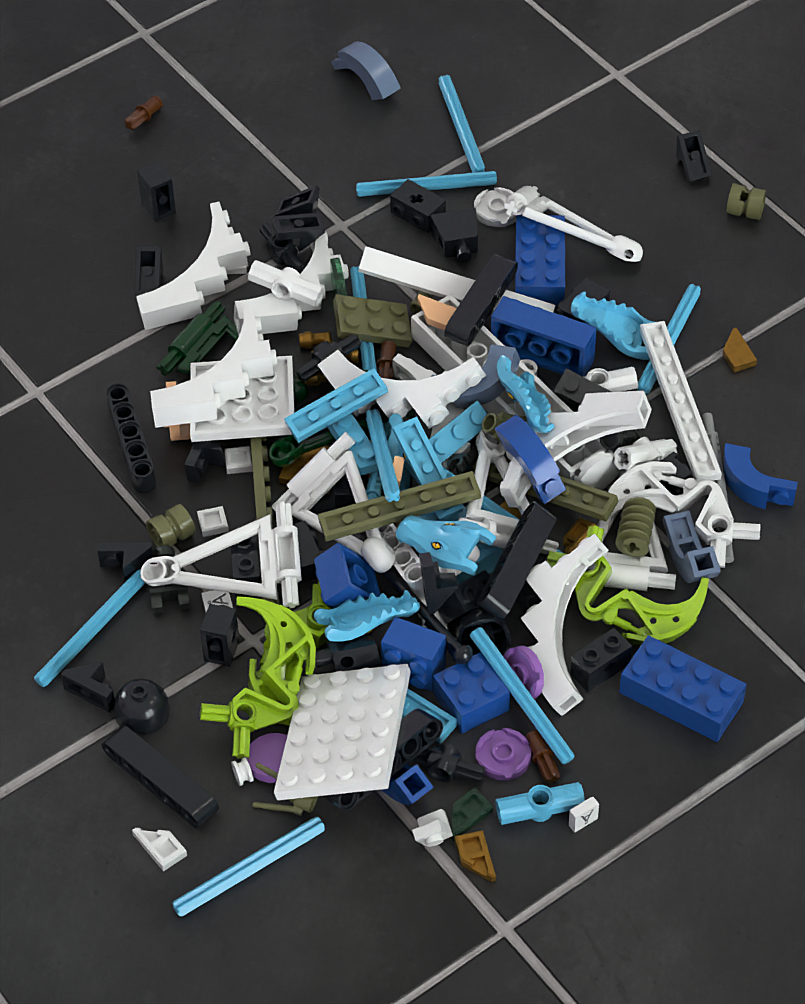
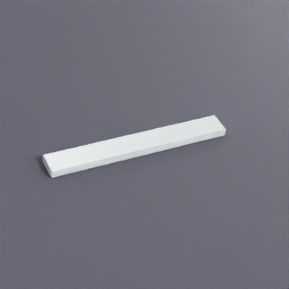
[358,247,555,313]
[639,321,722,482]

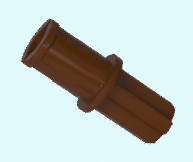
[124,95,163,130]
[377,341,397,379]
[526,730,560,784]

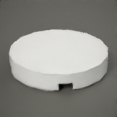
[474,187,516,227]
[574,450,620,490]

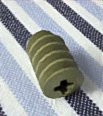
[616,497,656,557]

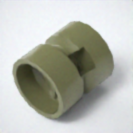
[726,183,767,221]
[146,504,196,547]

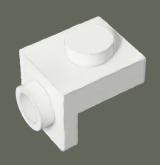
[412,809,453,847]

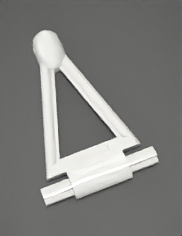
[504,186,643,262]
[459,430,559,555]
[272,432,396,573]
[586,469,676,591]
[140,502,301,608]

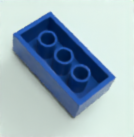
[515,215,565,307]
[491,296,597,377]
[619,635,747,742]

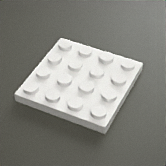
[190,356,295,442]

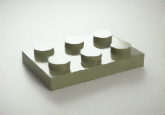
[333,294,412,347]

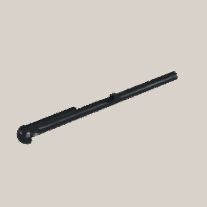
[352,533,473,664]

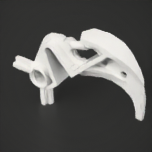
[600,461,760,568]

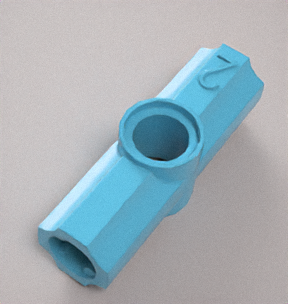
[495,782,585,825]

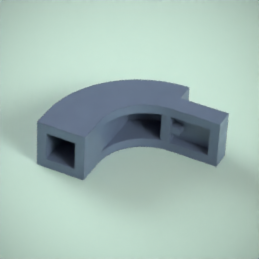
[331,41,401,100]
[431,344,520,408]
[662,511,721,583]

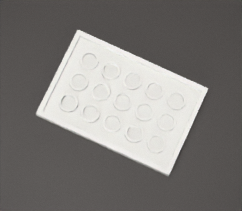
[274,664,411,800]

